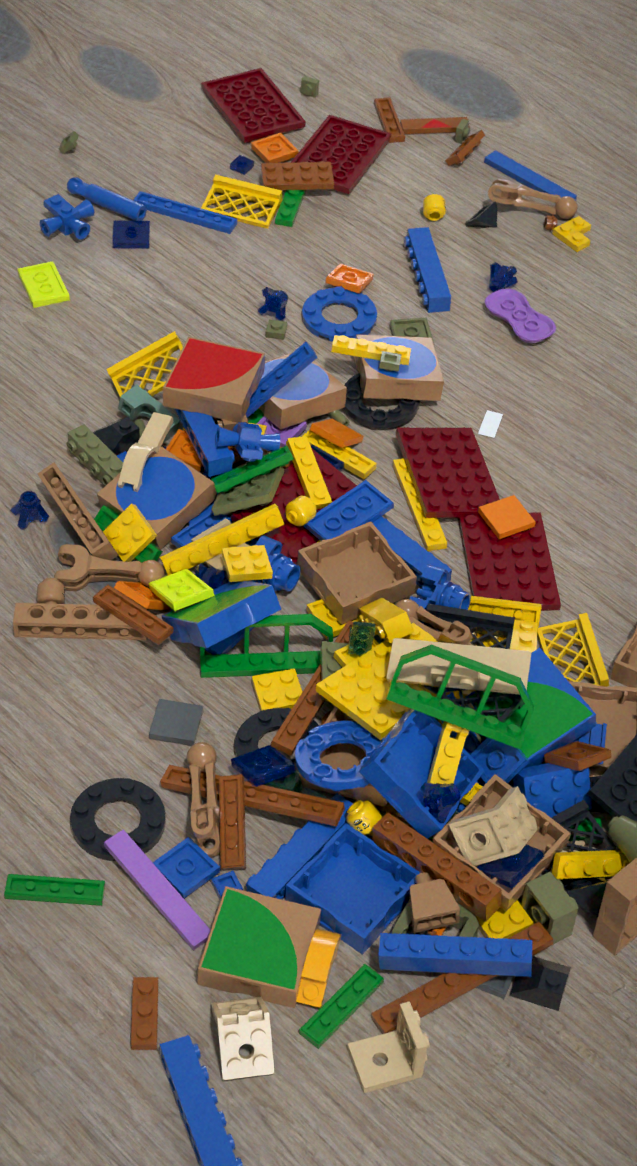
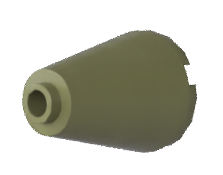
[608,815,637,863]

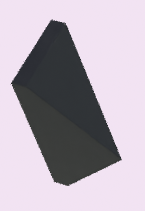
[465,201,497,228]

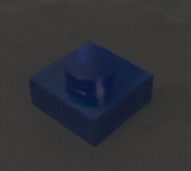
[230,155,254,175]

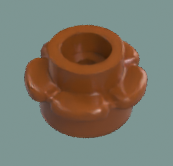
[544,214,557,232]

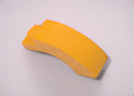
[296,928,342,1008]

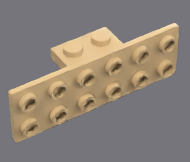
[387,638,531,695]

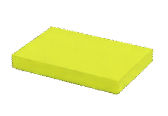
[17,261,70,308]
[148,569,214,611]

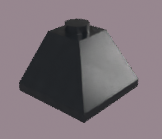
[93,417,140,456]
[561,877,609,917]
[510,956,571,1011]

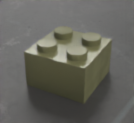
[521,872,578,944]

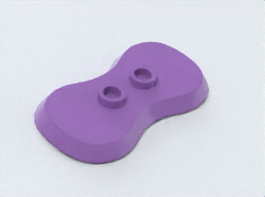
[485,289,556,343]

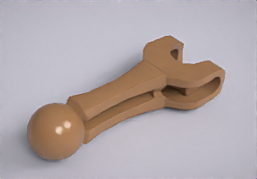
[488,179,578,219]
[54,544,165,591]
[396,599,474,646]
[187,742,221,857]

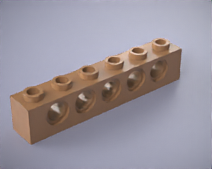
[37,462,118,560]
[13,603,148,640]

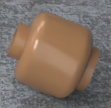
[37,578,65,604]

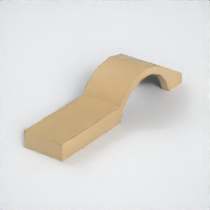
[118,412,174,492]

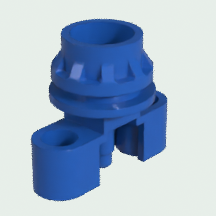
[249,535,301,592]
[410,564,471,624]

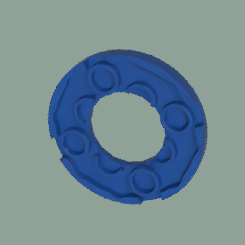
[302,286,377,342]
[295,721,384,791]

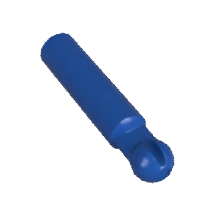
[67,177,147,222]

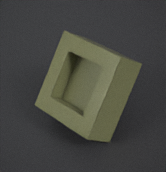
[301,76,319,98]
[455,119,470,143]
[59,131,79,154]
[266,319,288,340]
[379,351,402,371]

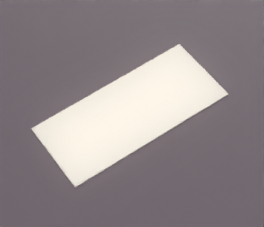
[478,410,503,438]

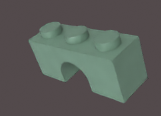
[118,384,180,444]

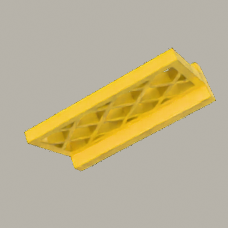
[201,174,282,229]
[106,331,184,396]
[537,613,609,687]

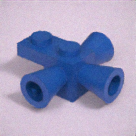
[39,194,95,240]
[215,422,281,461]

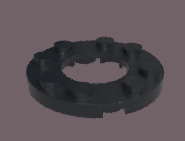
[343,373,420,429]
[235,708,319,786]
[70,778,166,861]

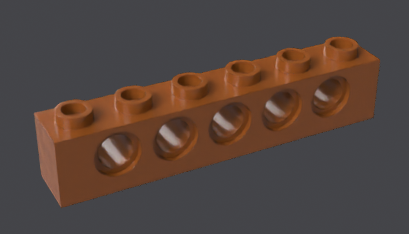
[372,813,502,922]

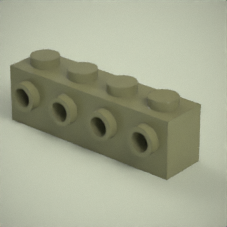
[67,424,123,486]

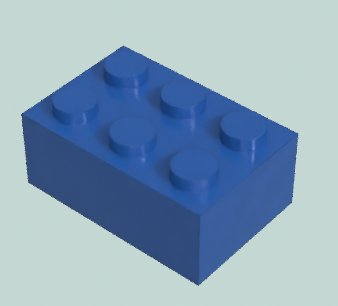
[513,763,592,818]

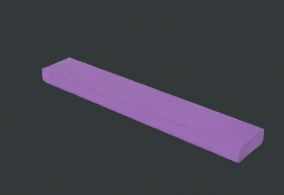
[104,829,211,950]

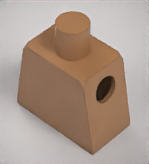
[409,873,460,933]

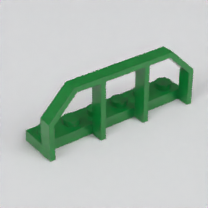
[200,614,333,678]
[386,644,534,749]

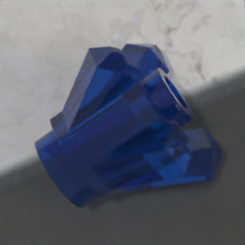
[489,262,518,292]
[258,287,288,321]
[10,491,49,530]
[195,564,229,590]
[420,782,461,823]

